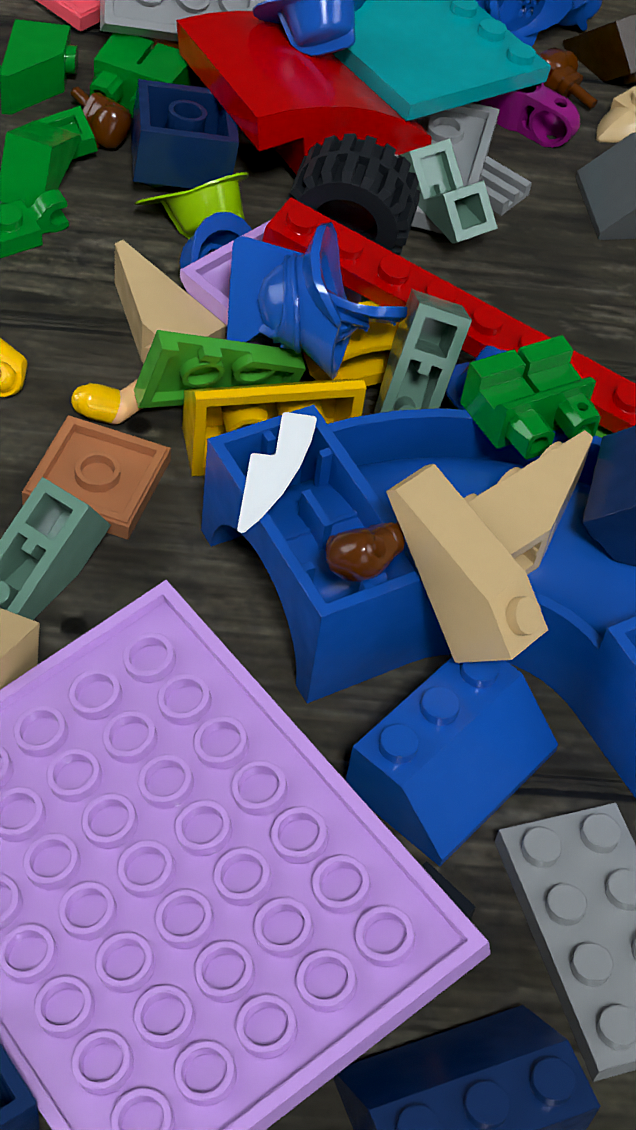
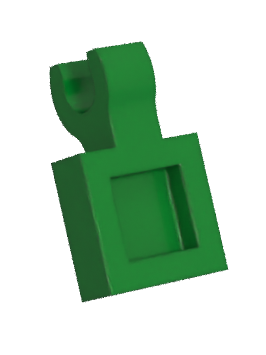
[0,189,69,258]

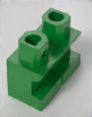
[90,33,195,118]
[460,335,601,460]

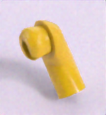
[0,337,28,397]

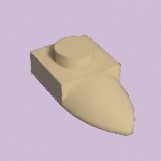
[596,86,636,143]

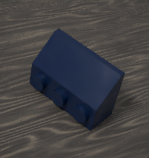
[333,1005,601,1130]

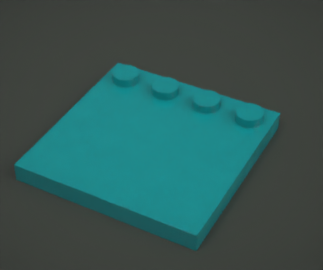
[332,0,551,121]

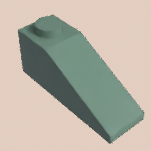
[374,289,472,414]
[0,477,111,620]

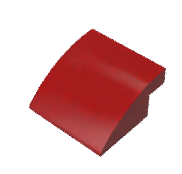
[176,11,432,175]

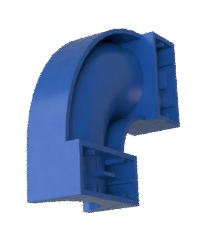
[201,405,636,799]

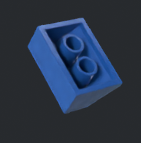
[345,657,558,867]

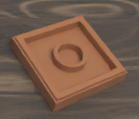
[22,415,171,540]

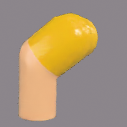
[71,379,143,425]

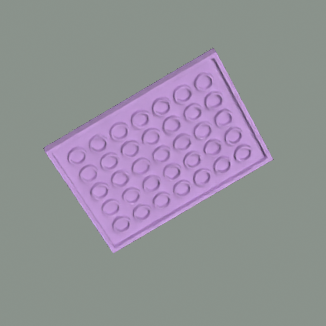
[0,580,491,1130]

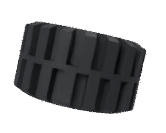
[286,134,420,255]

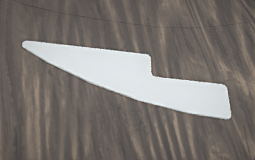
[237,412,317,533]

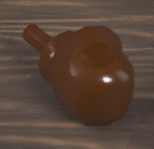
[538,48,598,109]
[71,86,132,149]
[326,522,405,582]

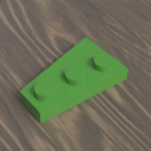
[134,330,306,408]

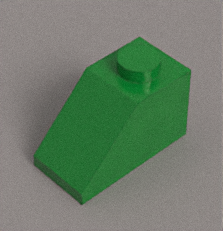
[0,19,79,115]

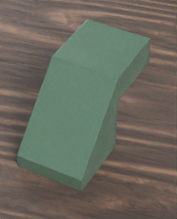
[400,139,498,244]

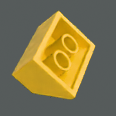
[182,379,366,476]

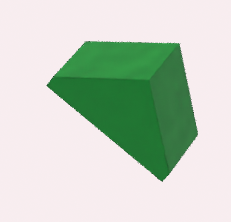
[0,120,81,208]

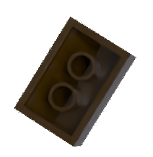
[563,14,636,85]

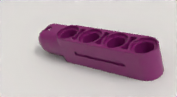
[473,83,580,148]

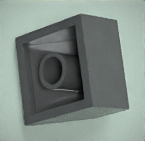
[576,133,636,240]

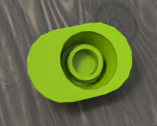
[134,172,249,239]

